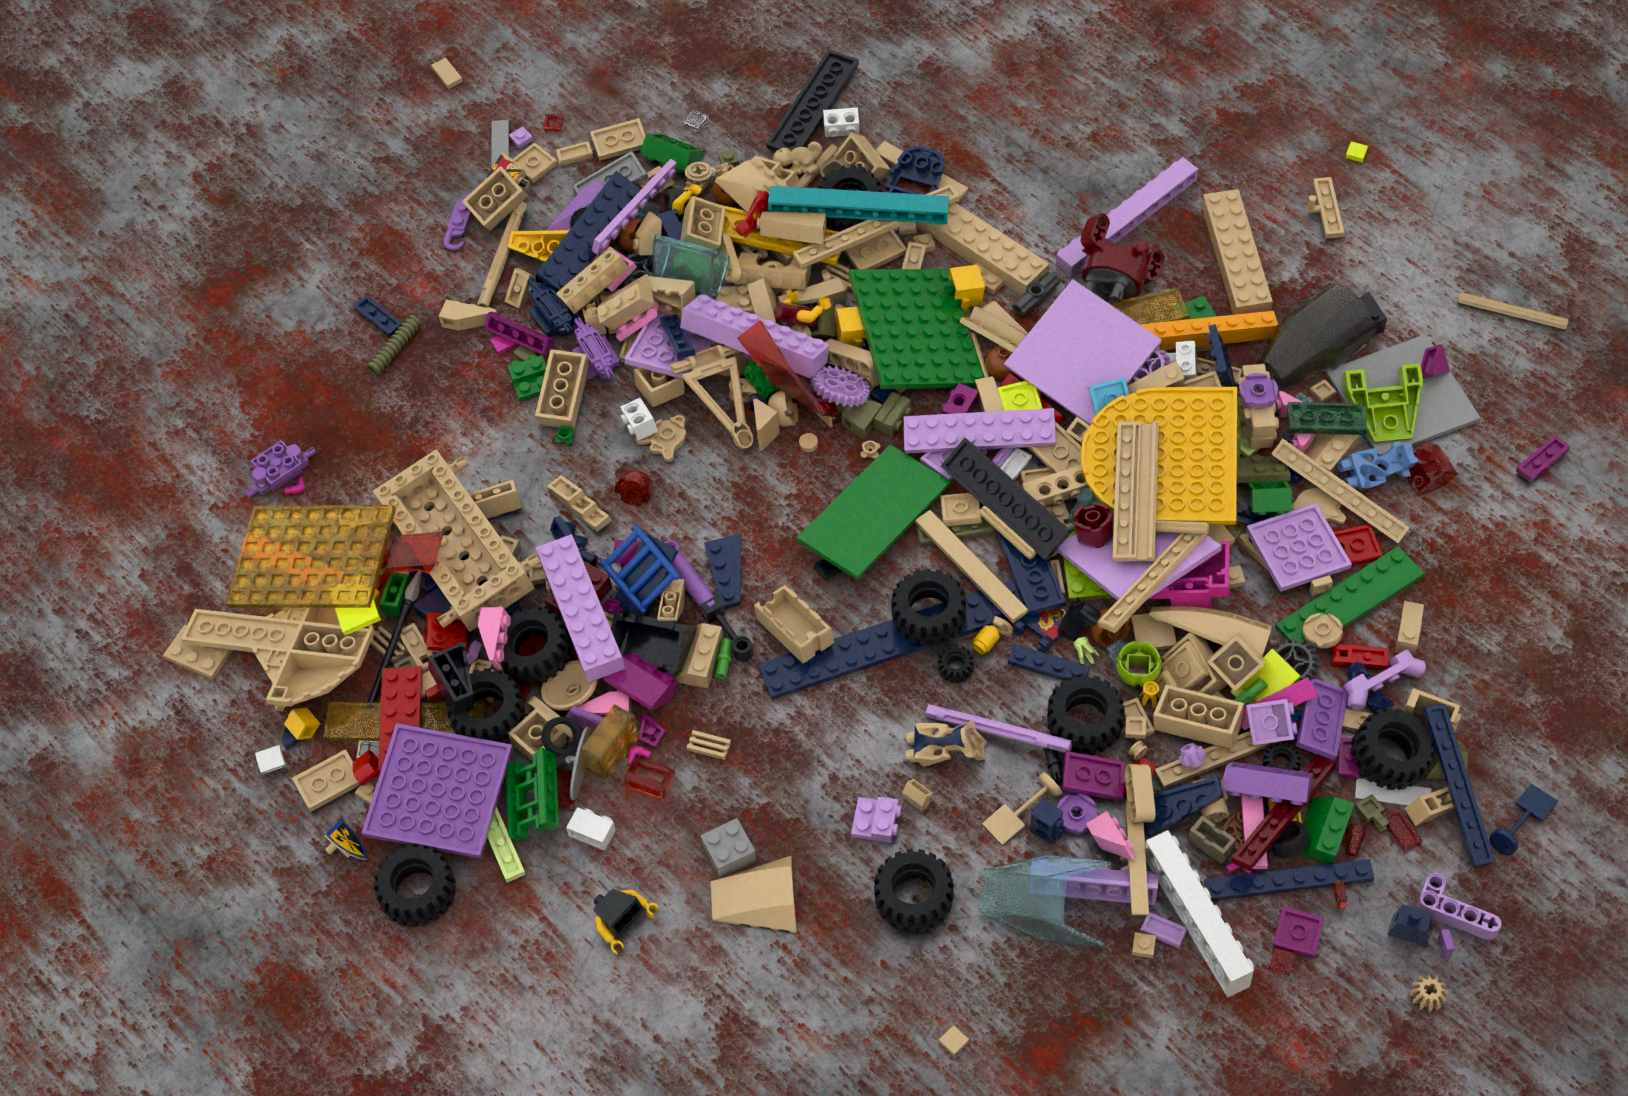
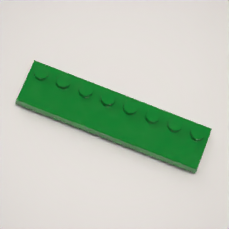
[1275,546,1426,656]

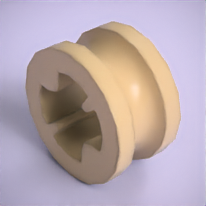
[1128,740,1148,761]

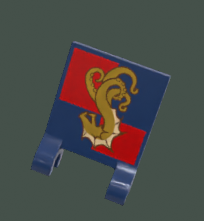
[1013,607,1067,653]

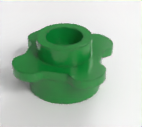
[555,426,575,445]

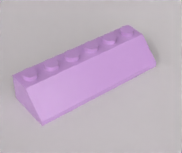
[1030,861,1158,906]

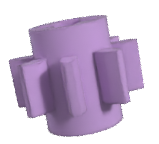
[1178,743,1206,769]

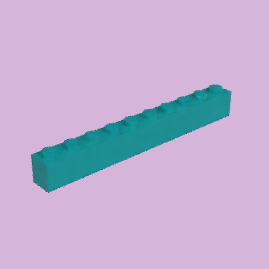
[768,186,949,224]

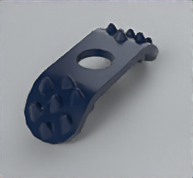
[1347,662,1394,711]

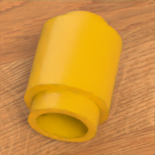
[972,625,1000,655]

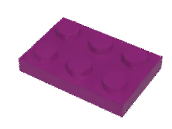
[1062,751,1125,801]

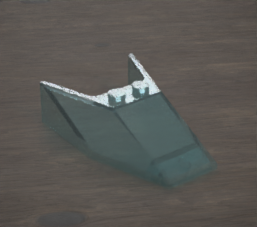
[979,855,1111,947]

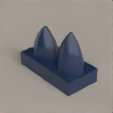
[550,516,588,548]

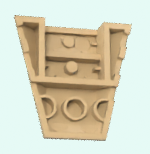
[710,856,797,933]

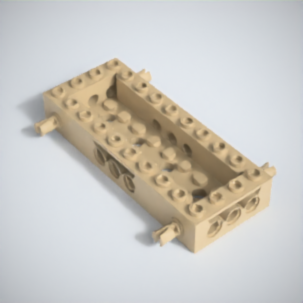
[368,449,541,632]

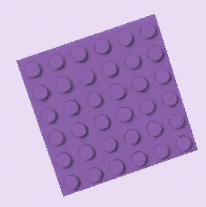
[362,723,513,859]

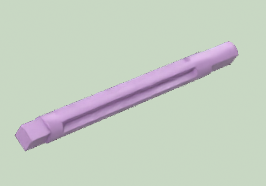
[925,704,1072,753]

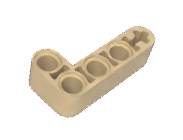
[825,339,879,391]

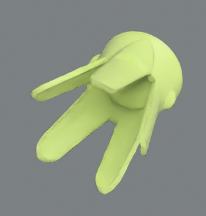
[1074,637,1100,664]

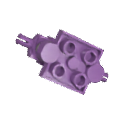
[572,317,621,379]
[244,440,317,498]

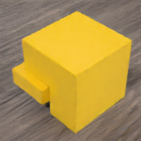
[948,265,985,313]
[835,307,866,349]

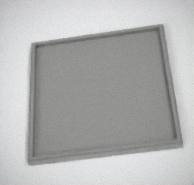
[1326,334,1481,457]

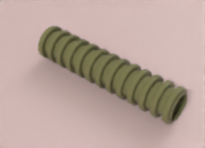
[367,315,422,375]

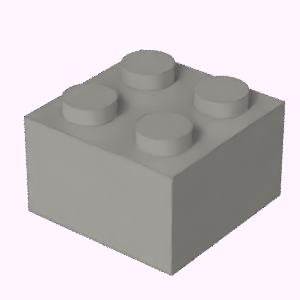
[700,818,757,878]

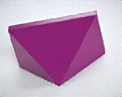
[1421,344,1450,379]

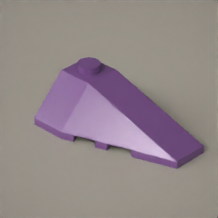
[547,180,604,231]

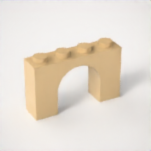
[734,252,812,290]

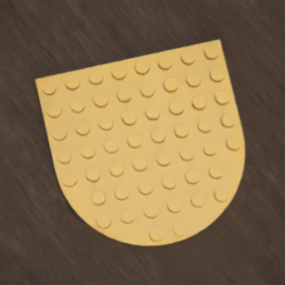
[1081,387,1237,525]

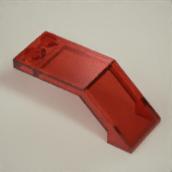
[370,532,444,591]

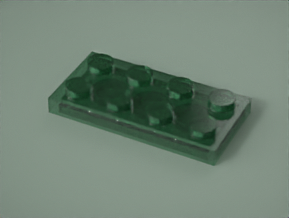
[1287,402,1367,435]

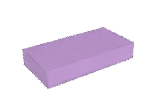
[1140,912,1188,949]

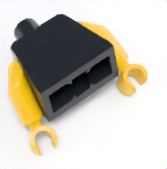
[664,184,702,222]
[593,889,659,955]

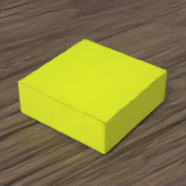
[1346,142,1368,163]

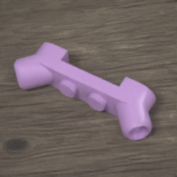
[1343,649,1426,711]

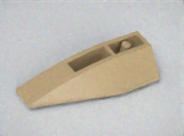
[1149,606,1272,656]

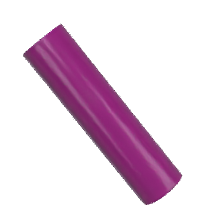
[484,312,554,356]

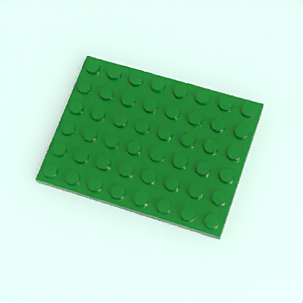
[848,269,985,389]

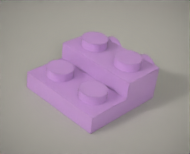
[1246,699,1298,745]
[851,797,902,843]

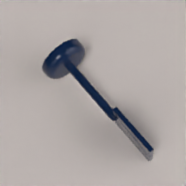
[1489,783,1558,856]

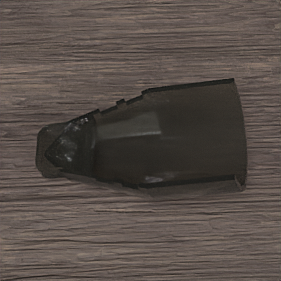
[1257,283,1376,395]

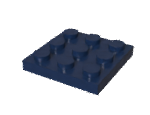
[1207,324,1239,396]

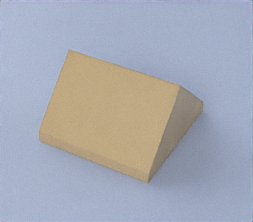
[753,399,780,451]

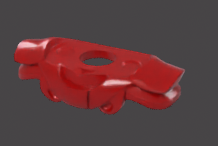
[736,191,769,238]

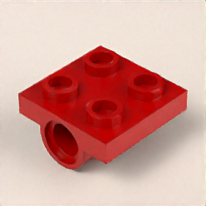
[423,612,467,651]

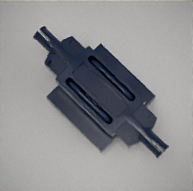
[528,277,578,337]

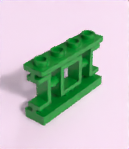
[506,748,559,842]

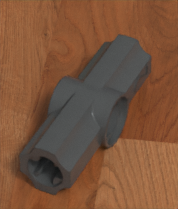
[1012,272,1060,316]

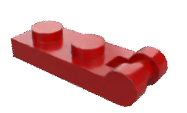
[1331,644,1389,670]

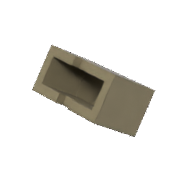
[1188,816,1236,864]

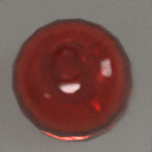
[615,469,653,506]

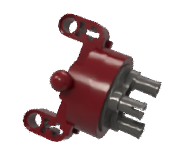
[1080,213,1165,309]

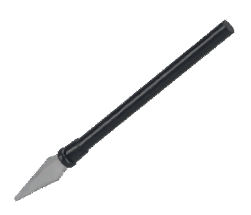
[366,567,422,708]

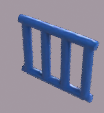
[600,524,681,615]

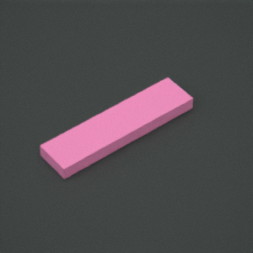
[1241,793,1268,869]

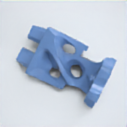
[1337,441,1419,492]

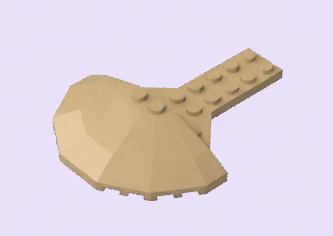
[181,575,375,707]

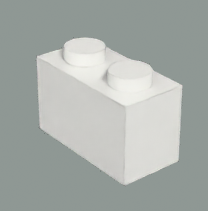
[566,807,616,851]

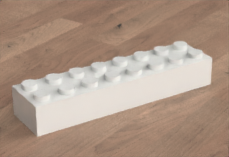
[1145,830,1254,998]

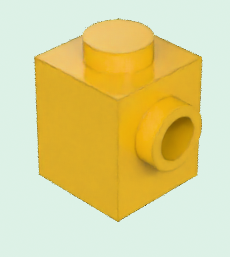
[284,708,320,740]

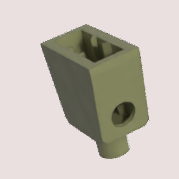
[836,400,882,440]

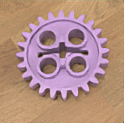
[810,366,870,407]

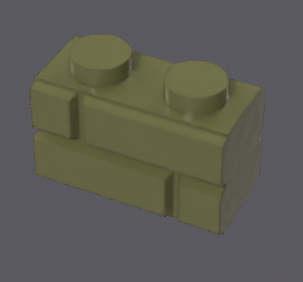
[873,392,913,436]

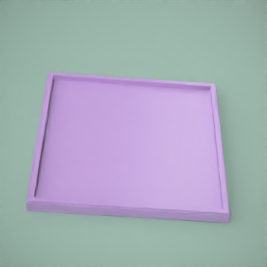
[1004,279,1162,425]
[1056,511,1222,600]

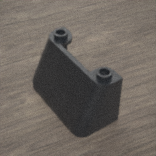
[611,612,697,675]

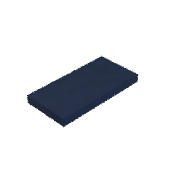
[614,533,678,616]

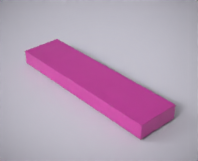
[1241,677,1317,730]

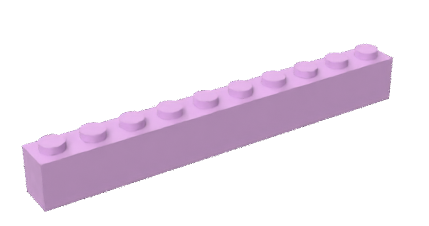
[1056,157,1198,277]

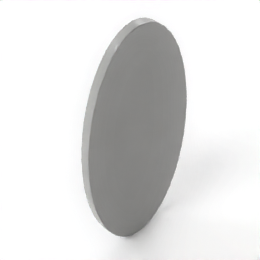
[565,727,591,800]

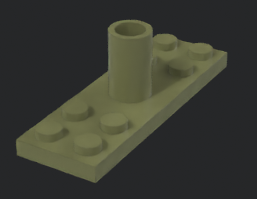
[1236,437,1290,483]

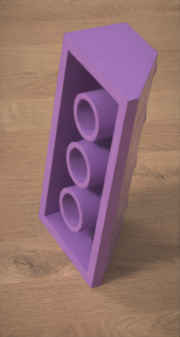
[1223,762,1314,805]

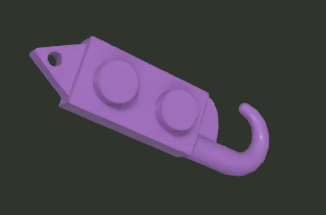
[444,194,473,251]

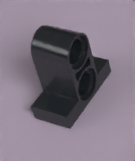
[1057,598,1101,641]

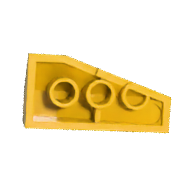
[508,230,570,262]

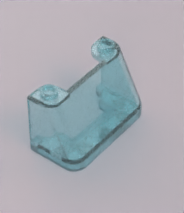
[653,234,729,298]

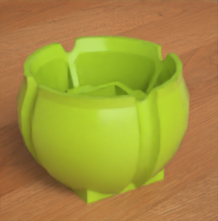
[1116,641,1162,687]

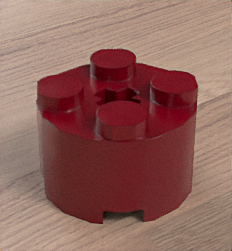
[1073,502,1114,548]

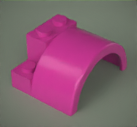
[1150,541,1230,609]

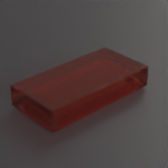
[1383,807,1423,852]

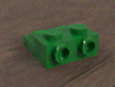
[508,355,547,402]
[742,359,793,400]

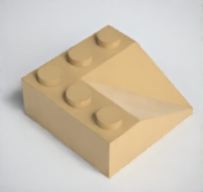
[715,159,788,213]

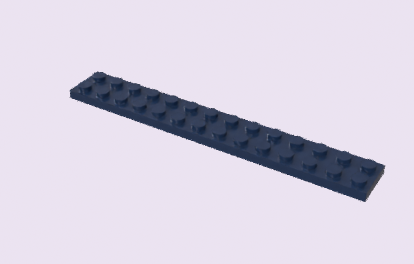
[758,579,1028,700]

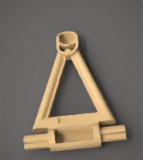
[670,345,753,449]

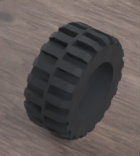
[818,165,883,232]
[891,569,966,646]
[501,607,572,685]
[445,668,525,743]
[1047,675,1125,755]
[1351,708,1435,790]
[373,844,456,927]
[874,849,954,933]

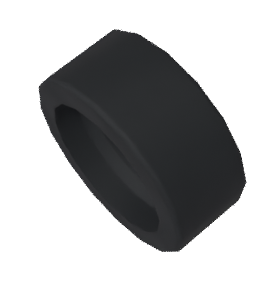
[541,717,582,755]
[1271,821,1310,859]

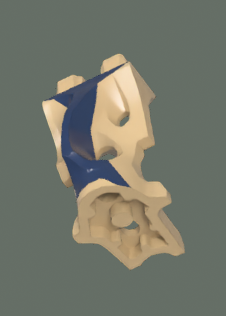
[906,721,987,767]

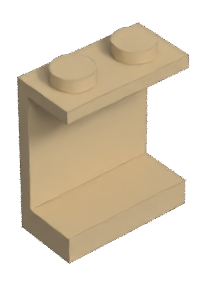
[1404,688,1462,733]

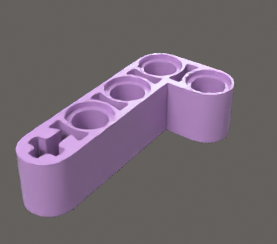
[1417,872,1501,940]

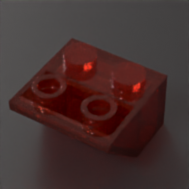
[1406,442,1458,496]

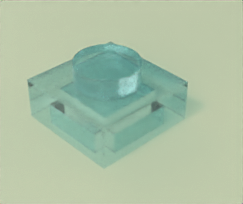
[1106,638,1128,664]

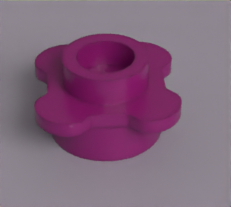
[601,599,623,614]

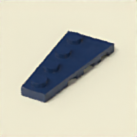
[704,534,742,609]
[1145,776,1224,838]

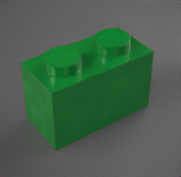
[379,572,411,618]

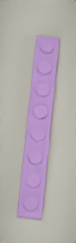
[592,159,676,255]

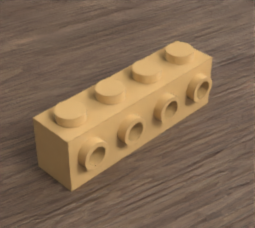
[556,247,629,314]

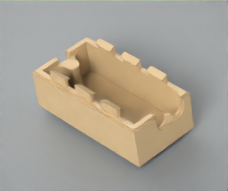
[1237,364,1279,449]
[754,585,834,663]

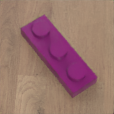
[1516,435,1570,483]

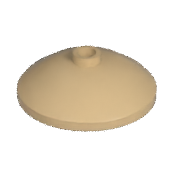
[541,660,598,710]

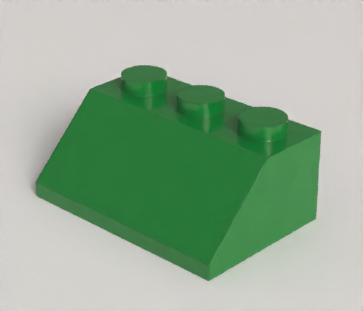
[640,133,705,173]
[1300,796,1355,864]

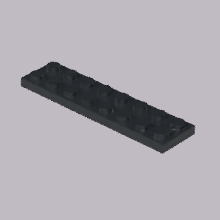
[766,49,859,152]
[941,438,1072,561]

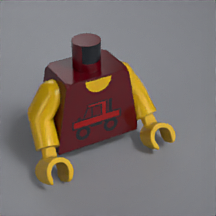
[774,289,831,327]

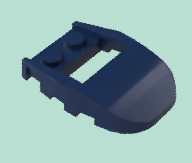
[885,146,944,195]

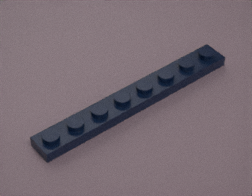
[1424,704,1495,867]
[1204,859,1374,901]

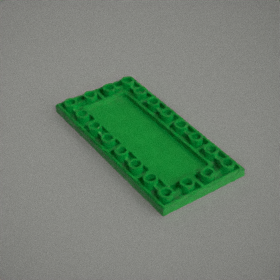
[797,444,951,580]

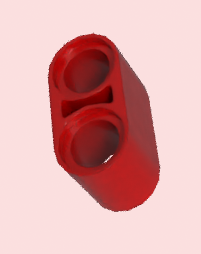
[352,750,380,786]

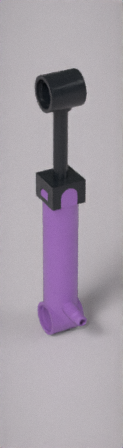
[664,540,753,662]

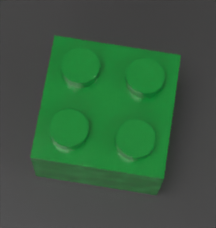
[1247,481,1292,515]

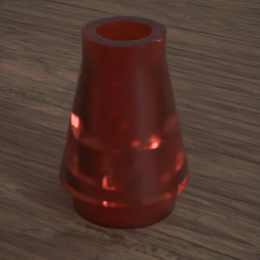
[1345,824,1366,857]

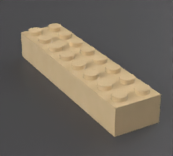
[1202,189,1273,315]
[916,202,1049,296]

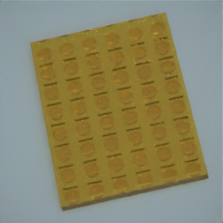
[225,505,396,608]

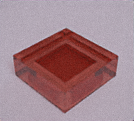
[543,114,563,132]
[1333,880,1347,908]

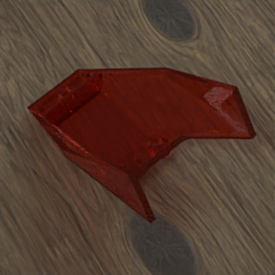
[737,320,840,418]

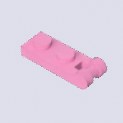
[616,301,658,342]

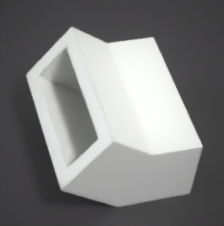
[255,745,286,775]

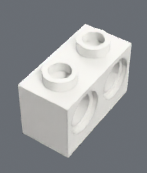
[823,107,860,137]
[620,398,658,441]

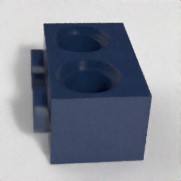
[1030,799,1064,845]

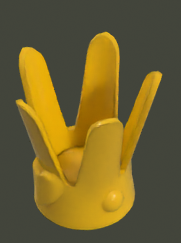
[1140,681,1161,708]

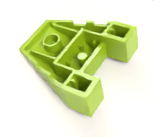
[1341,363,1423,443]

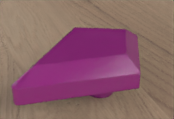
[638,713,666,748]

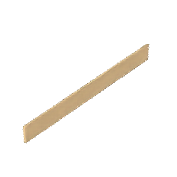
[1126,799,1149,915]

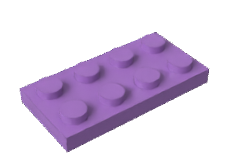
[1296,678,1348,760]

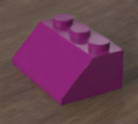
[604,653,679,710]

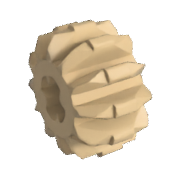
[1410,974,1448,1012]

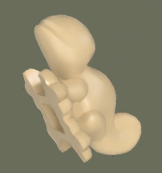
[773,141,822,175]

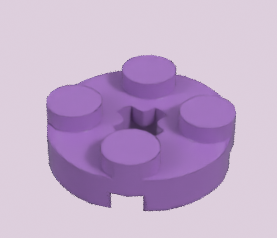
[1239,373,1278,408]
[1057,793,1097,835]

